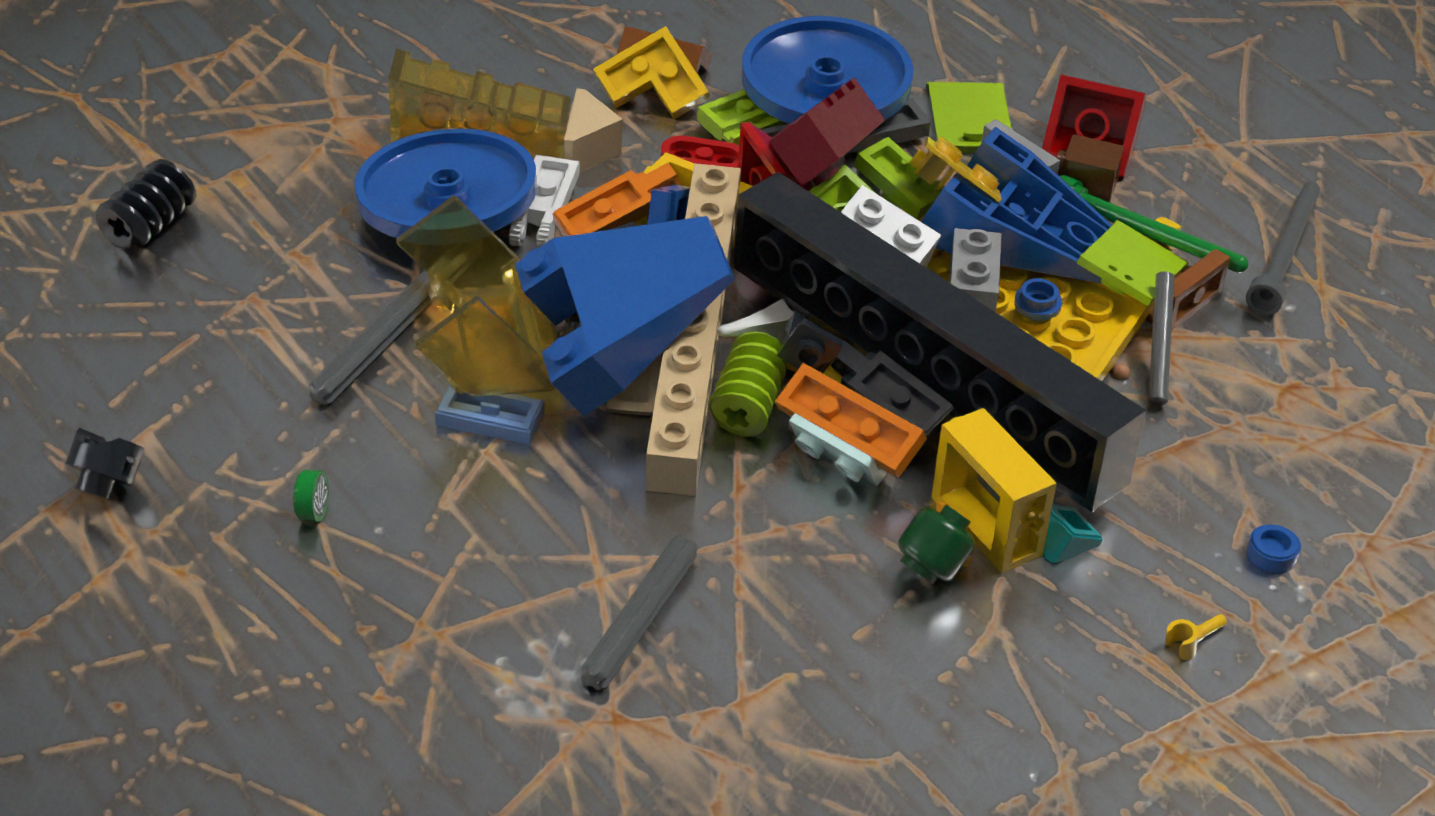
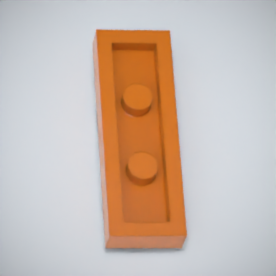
[775,363,927,478]

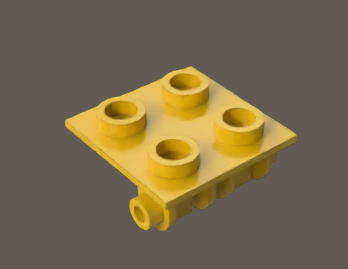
[909,136,1002,202]

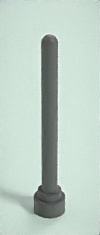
[1246,181,1320,315]

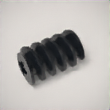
[96,159,197,249]

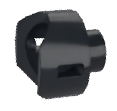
[65,428,144,500]

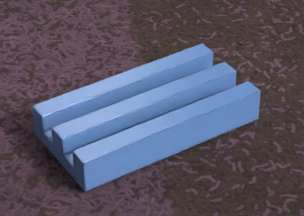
[435,381,545,445]

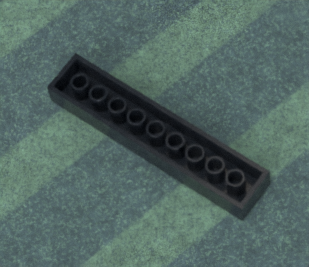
[733,172,1146,512]

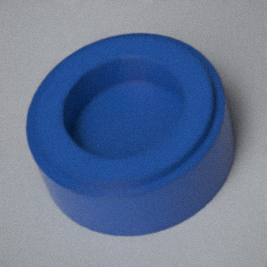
[1247,524,1301,573]

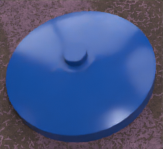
[741,16,913,124]
[355,128,538,243]

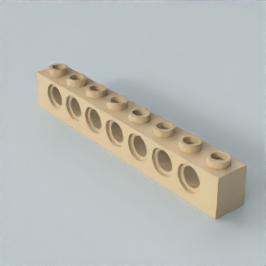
[646,163,741,497]

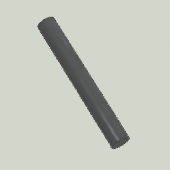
[1148,272,1175,406]

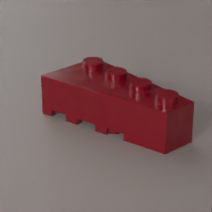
[769,77,885,187]

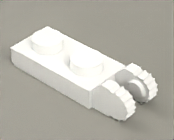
[509,155,580,248]

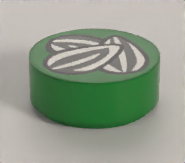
[293,469,329,522]

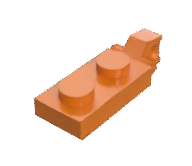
[552,163,679,236]

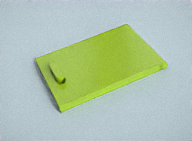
[926,82,1012,153]
[1077,220,1189,306]

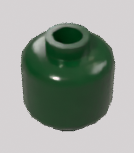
[898,504,976,585]

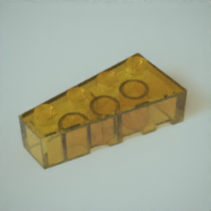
[388,48,571,159]

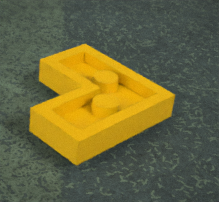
[593,26,710,120]

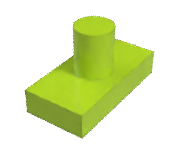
[854,137,945,220]

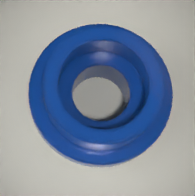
[1014,278,1062,321]

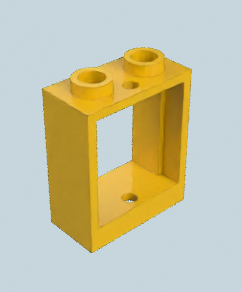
[931,408,1057,574]

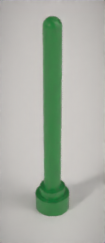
[1060,175,1249,273]

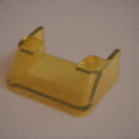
[396,195,558,397]

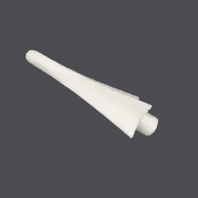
[717,299,805,341]

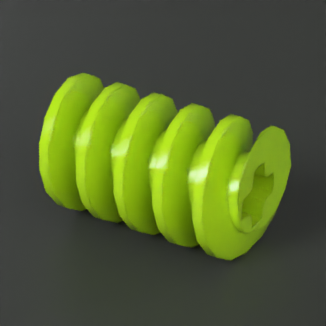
[710,331,787,437]

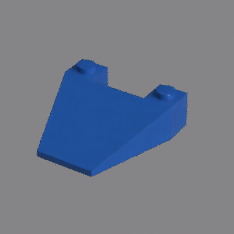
[921,127,1112,284]
[515,216,735,416]

